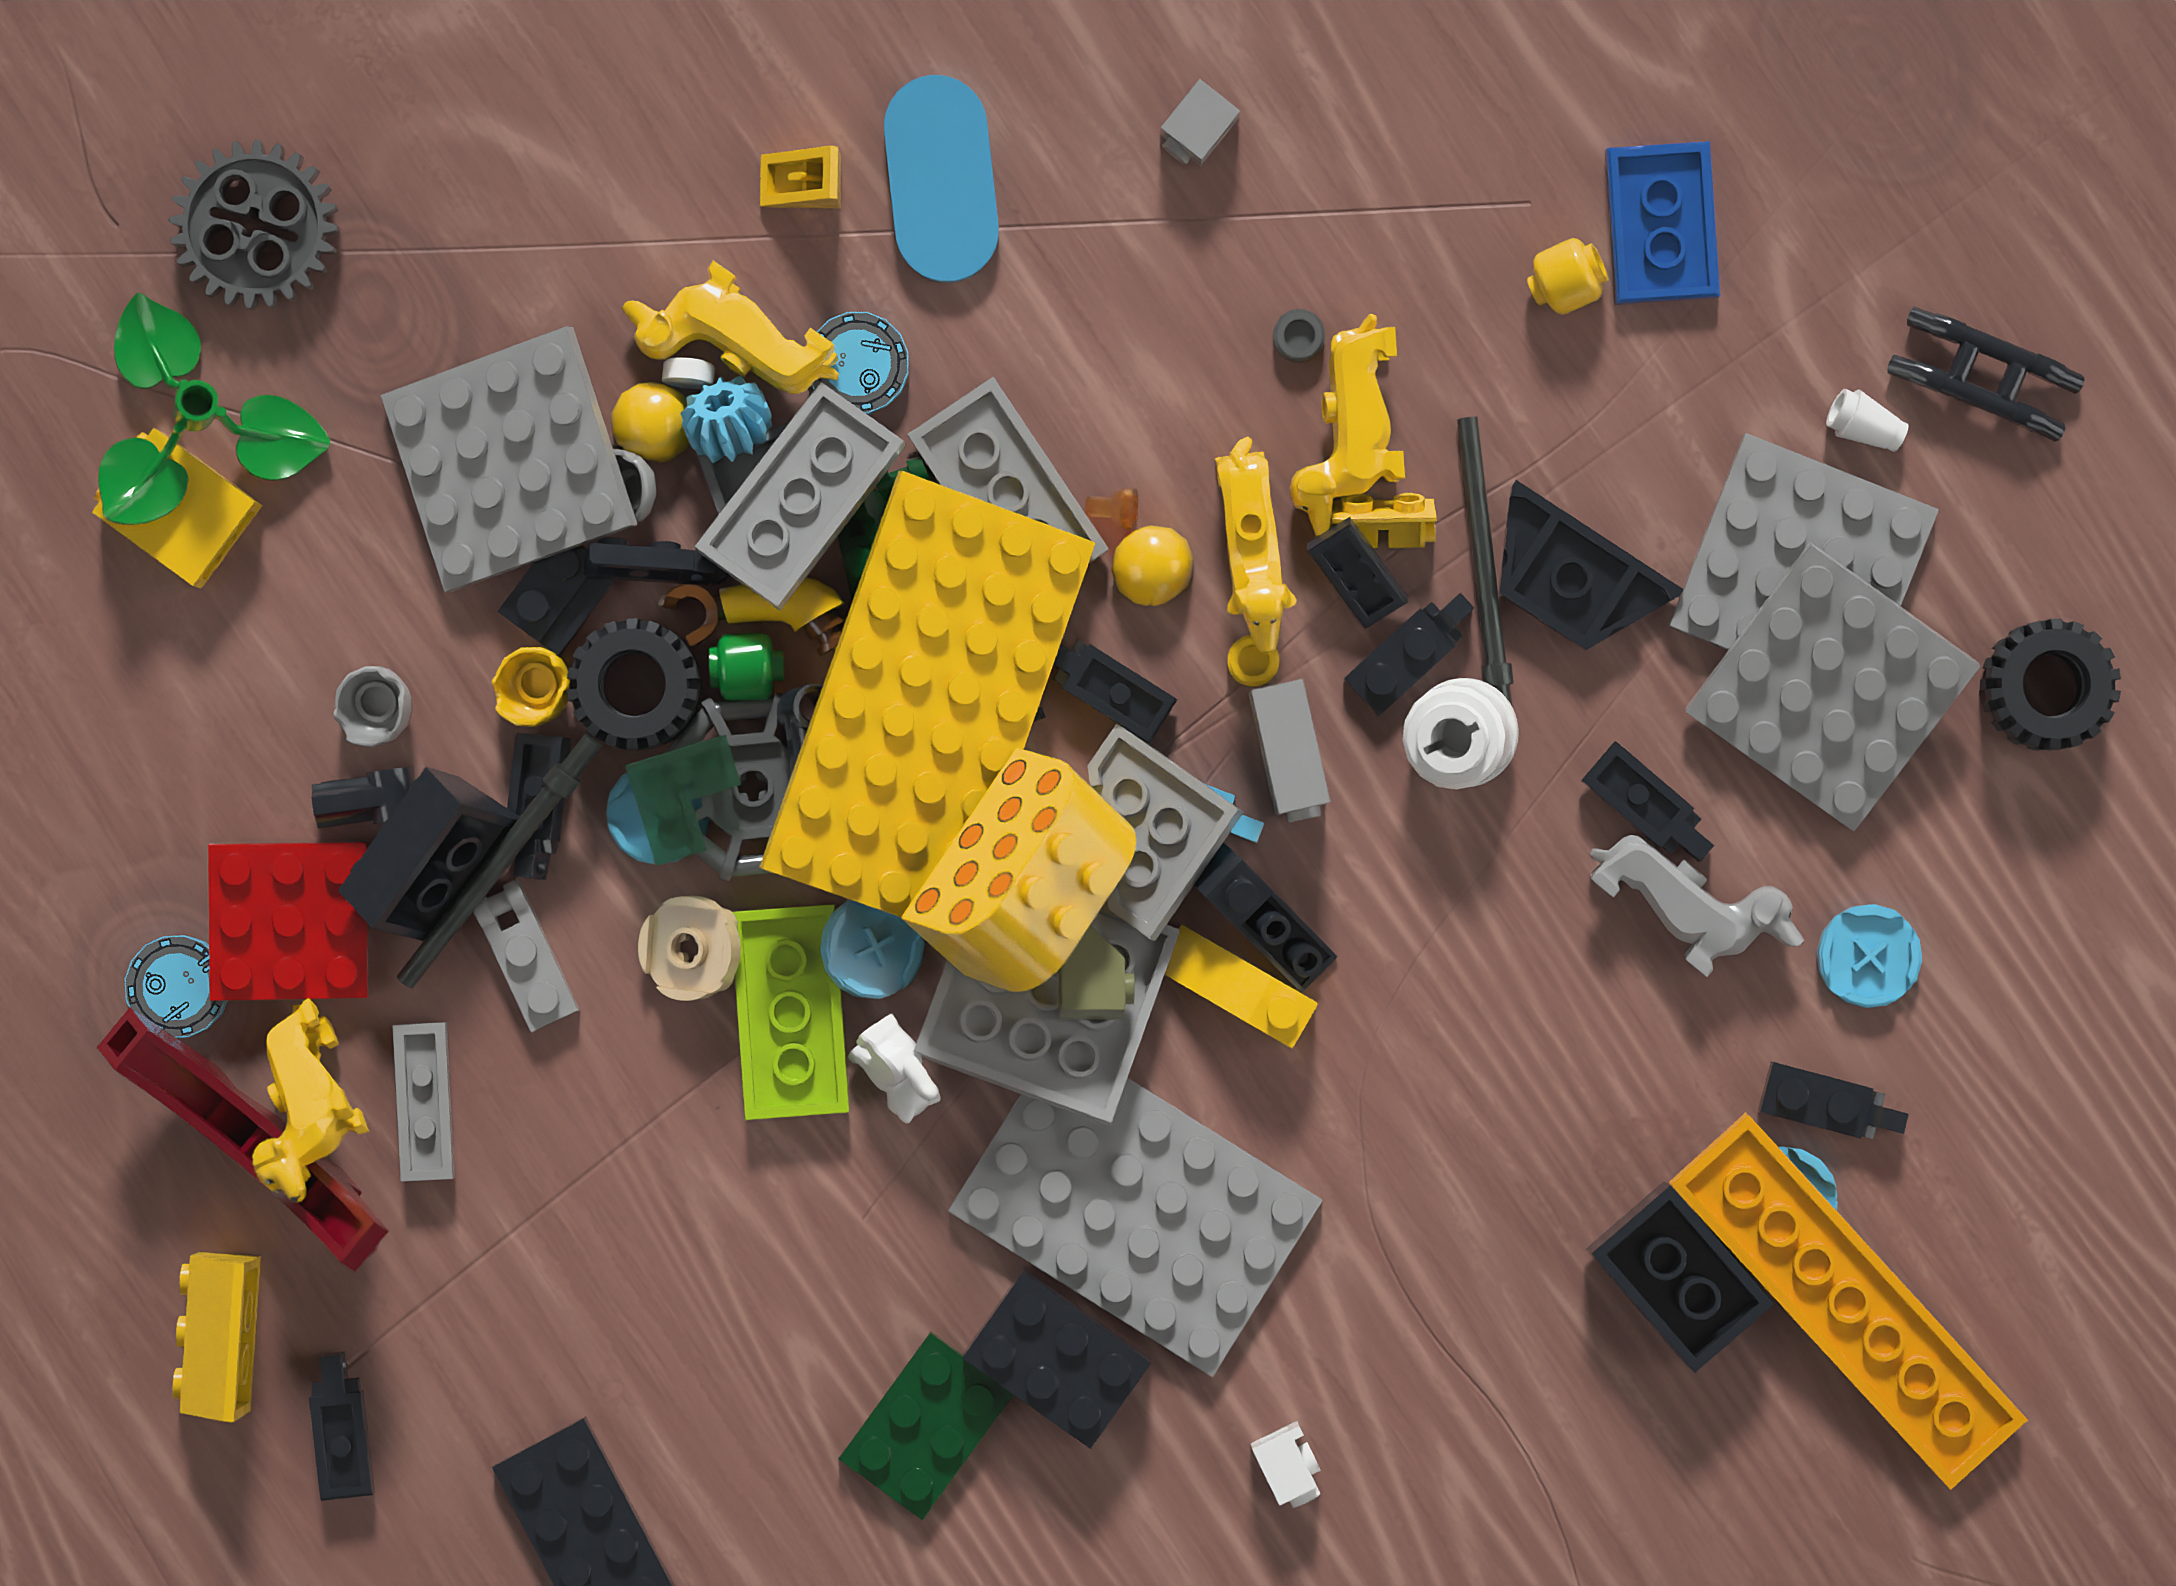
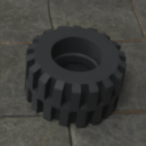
[567,619,702,750]
[1980,619,2121,751]

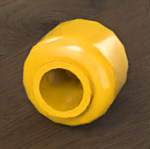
[1527,238,1609,315]

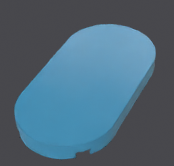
[884,75,999,283]

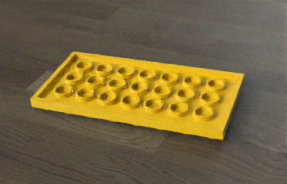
[759,471,1096,917]

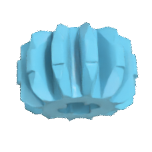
[681,376,773,463]

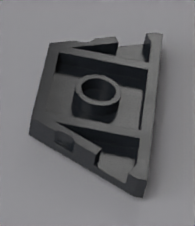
[1498,480,1684,651]

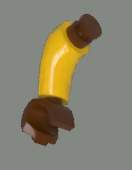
[658,577,844,657]

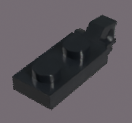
[1343,593,1474,717]
[1053,640,1178,744]
[507,733,571,880]
[1581,741,1715,862]
[1758,1061,1909,1139]
[309,1351,375,1501]

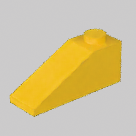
[1165,924,1319,1049]

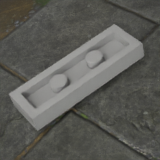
[393,1022,455,1182]

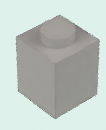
[1160,79,1240,167]

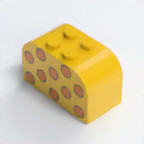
[901,748,1136,992]

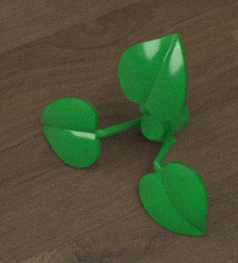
[98,293,331,525]

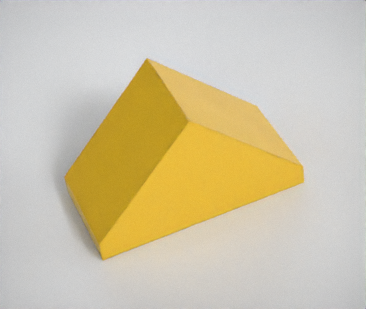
[760,146,841,209]

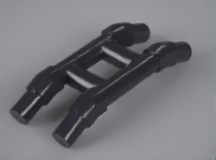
[1887,307,2085,442]

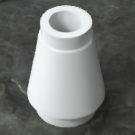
[1826,389,1908,452]

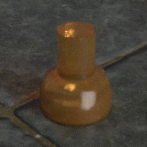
[1085,488,1139,530]

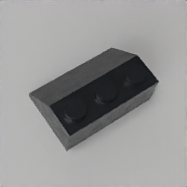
[338,767,520,941]

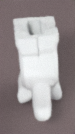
[848,1014,941,1123]

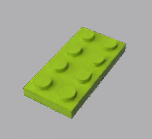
[732,904,850,1120]

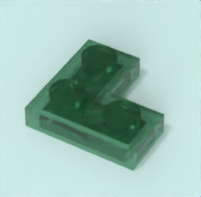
[624,735,741,866]

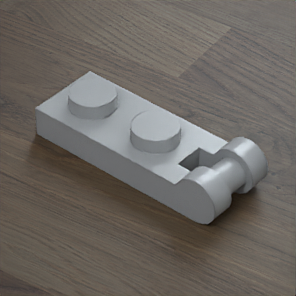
[474,879,580,1032]

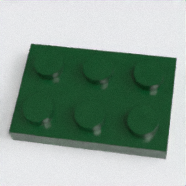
[838,1331,1013,1520]

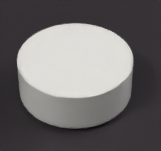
[662,358,715,389]

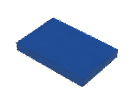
[1605,141,1720,305]

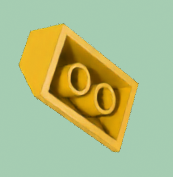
[172,1252,261,1422]

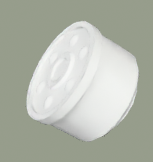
[1403,678,1519,790]

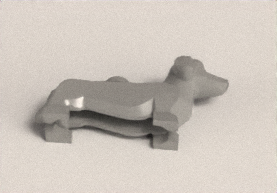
[1590,835,1804,977]

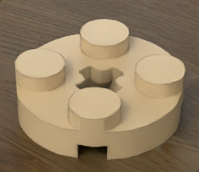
[638,896,741,1001]

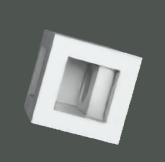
[1250,1421,1321,1508]

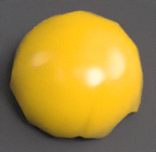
[611,382,690,462]
[1111,525,1194,606]
[491,647,570,726]

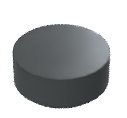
[1273,309,1325,363]

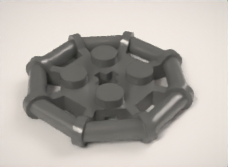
[656,692,810,882]

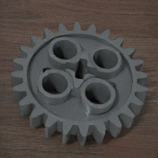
[168,140,340,310]

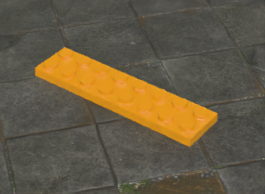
[1669,1112,2028,1490]

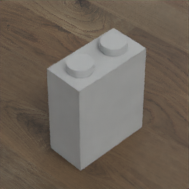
[1248,679,1330,823]

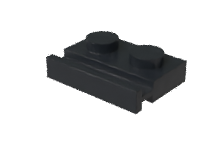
[497,545,617,657]

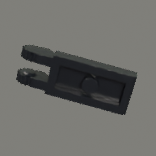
[584,537,729,585]

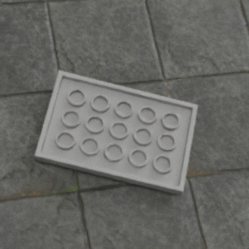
[948,1077,1323,1377]

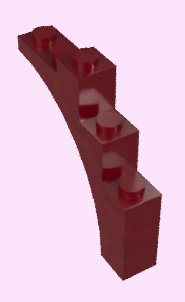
[96,1007,389,1272]

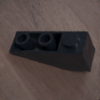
[1193,842,1338,993]

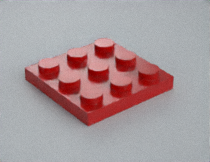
[208,842,368,1001]

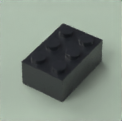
[1586,1181,1774,1373]
[962,1268,1151,1449]

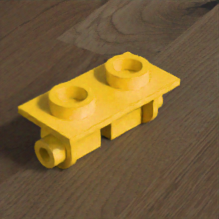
[1331,493,1437,548]

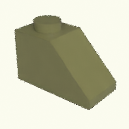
[1058,925,1135,1020]

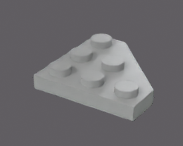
[1087,723,1244,941]

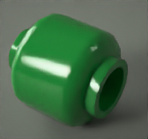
[709,633,784,701]

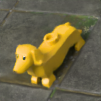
[621,260,839,394]
[1289,314,1405,537]
[1215,437,1297,653]
[253,998,369,1203]

